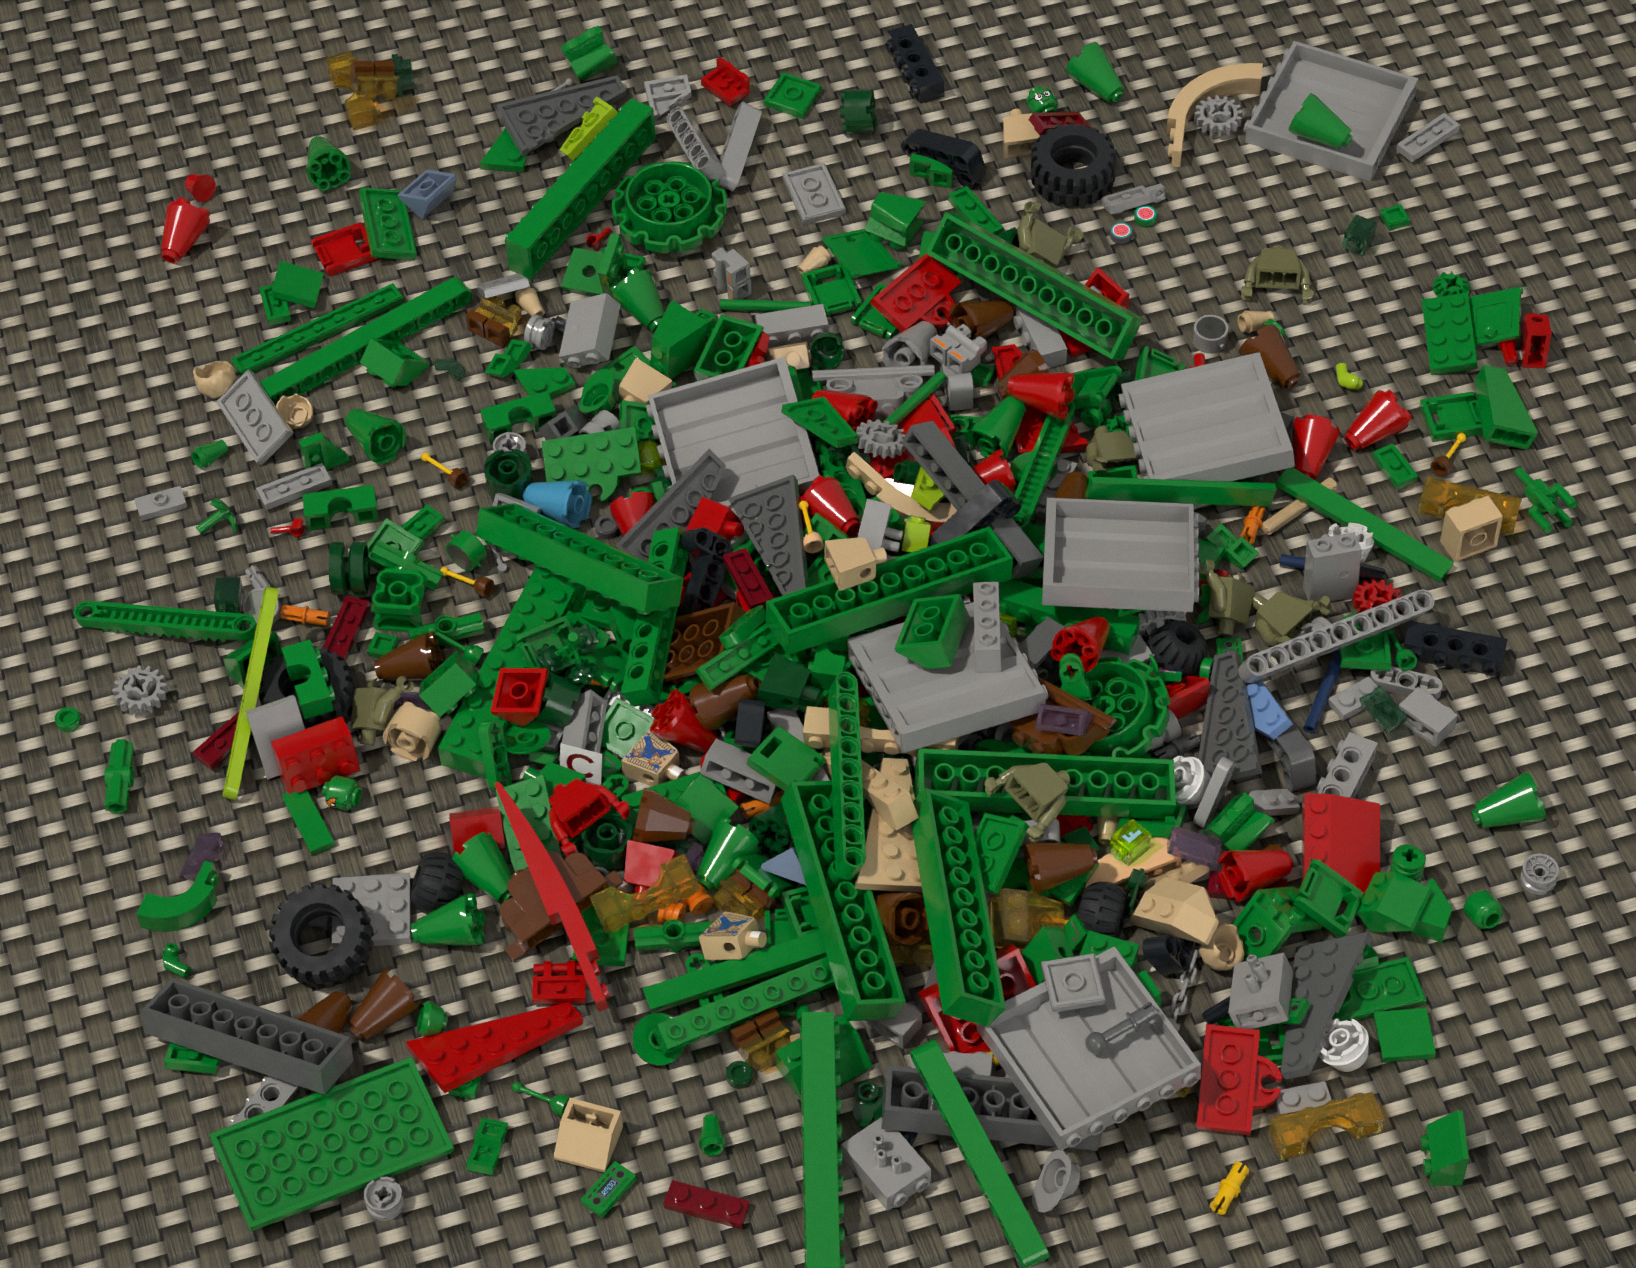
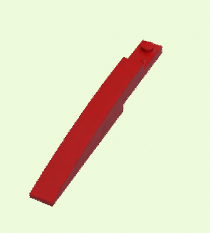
[494,782,610,1012]

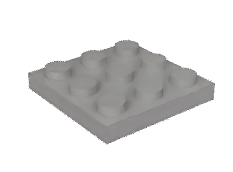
[332,873,411,949]

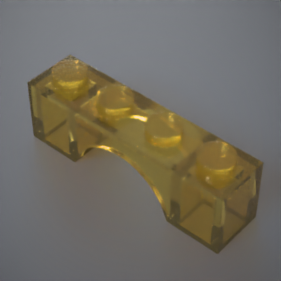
[325,51,380,131]
[1418,477,1522,535]
[589,854,701,933]
[1269,1092,1384,1160]

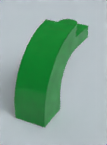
[136,861,219,932]

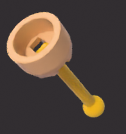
[799,501,824,553]

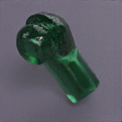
[435,359,465,380]

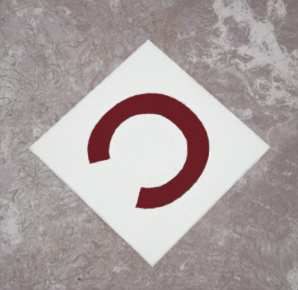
[560,743,602,785]

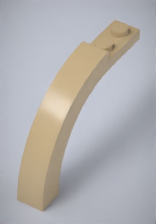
[1166,63,1263,167]
[846,452,957,530]

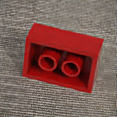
[271,716,361,794]

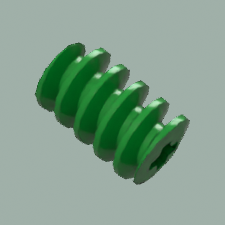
[1390,844,1426,883]

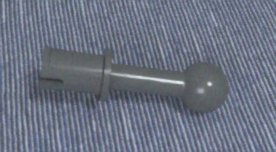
[1085,1002,1159,1054]

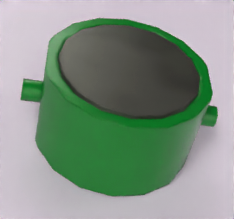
[446,530,487,571]

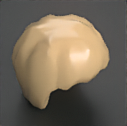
[193,361,236,399]
[1199,923,1245,971]

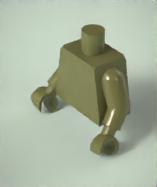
[1017,201,1083,268]
[1241,245,1314,304]
[1086,426,1141,473]
[1198,560,1256,636]
[1251,592,1332,646]
[351,676,414,746]
[985,762,1070,842]

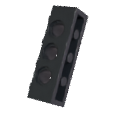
[885,24,944,104]
[1403,621,1508,677]

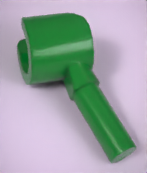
[776,1004,809,1024]

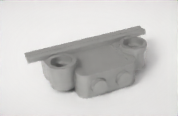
[812,365,935,420]

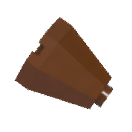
[997,349,1049,400]
[632,788,695,843]

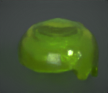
[638,440,665,475]

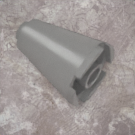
[882,321,937,367]

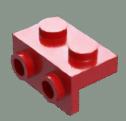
[701,57,750,107]

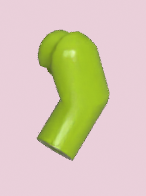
[1336,363,1363,390]

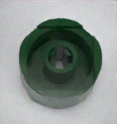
[840,89,876,135]
[484,449,534,500]
[534,672,580,729]
[581,810,633,870]

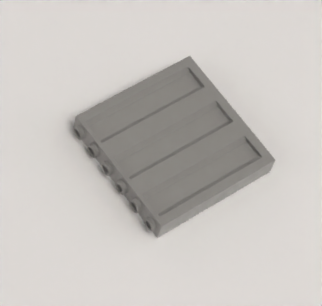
[1243,41,1418,182]
[1118,352,1295,482]
[646,357,820,505]
[1042,498,1199,612]
[847,602,1048,753]
[977,946,1201,1151]

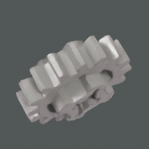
[1194,95,1243,137]
[856,419,906,459]
[1137,610,1187,640]
[112,665,168,716]

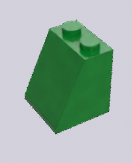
[650,300,707,379]

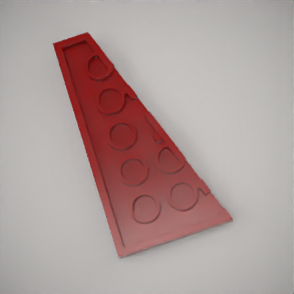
[992,344,1089,456]
[406,1002,583,1093]

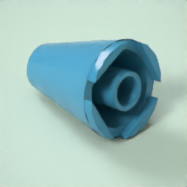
[523,480,592,528]

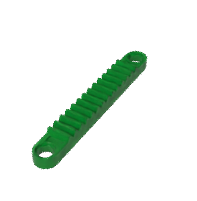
[1012,402,1075,534]
[73,601,257,642]

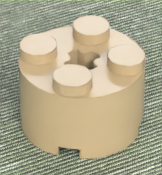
[383,702,441,761]

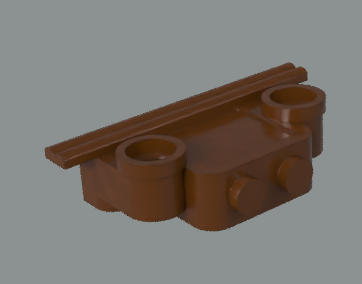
[1009,677,1116,755]
[500,852,623,962]

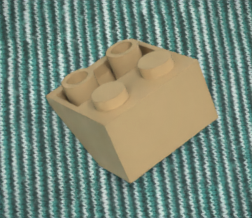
[554,1098,623,1173]

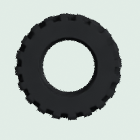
[1030,123,1116,208]
[258,646,355,729]
[269,883,374,988]

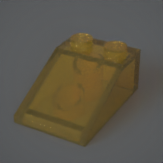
[990,888,1065,951]

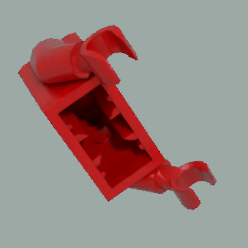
[548,779,630,857]

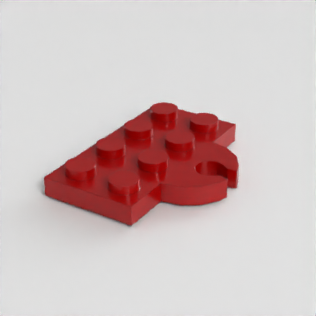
[870,254,962,332]
[1196,1024,1282,1135]

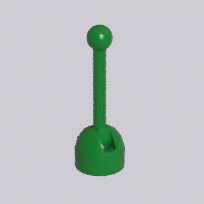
[427,626,484,666]
[1388,628,1417,671]
[512,1081,572,1117]

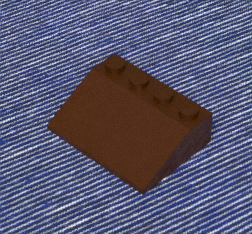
[663,602,746,682]

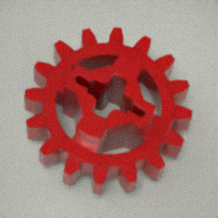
[1352,579,1402,621]

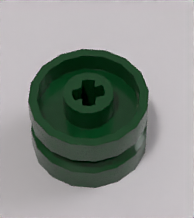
[329,541,370,595]

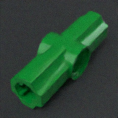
[369,540,443,591]
[408,612,485,647]
[104,739,134,814]
[634,919,712,953]

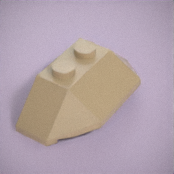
[1129,877,1219,945]

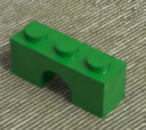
[480,391,556,445]
[302,485,379,531]
[808,634,850,690]
[281,639,336,720]

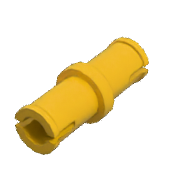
[1210,1162,1249,1215]

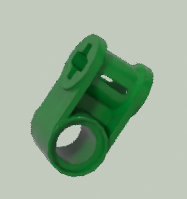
[1059,653,1092,701]

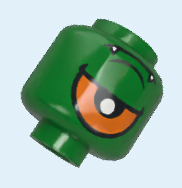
[322,775,362,811]

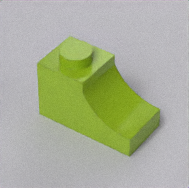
[899,516,931,552]

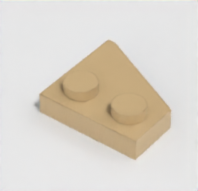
[1141,859,1210,894]

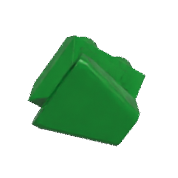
[561,26,618,82]
[865,192,926,250]
[371,568,427,632]
[1202,792,1275,852]

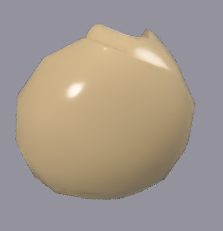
[276,394,313,429]

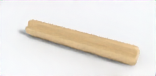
[1261,477,1337,535]

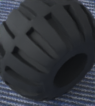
[1146,619,1207,677]
[410,852,463,914]
[1077,882,1129,939]

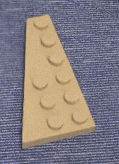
[854,758,923,893]

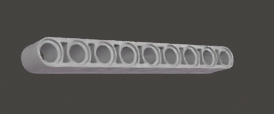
[1238,589,1435,683]

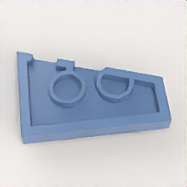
[1246,680,1293,740]

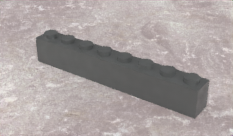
[902,421,1044,579]

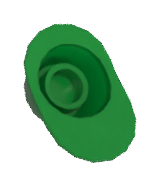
[578,369,616,417]

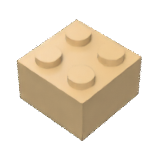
[1440,496,1503,562]

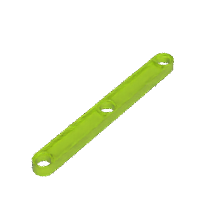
[223,586,279,800]

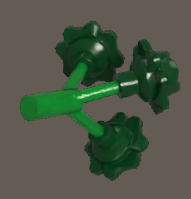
[537,624,600,685]

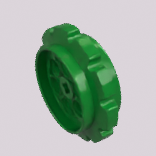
[612,161,727,253]
[1060,657,1171,758]

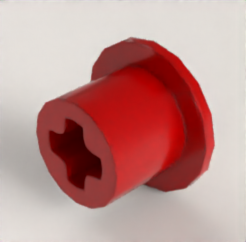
[185,173,216,203]

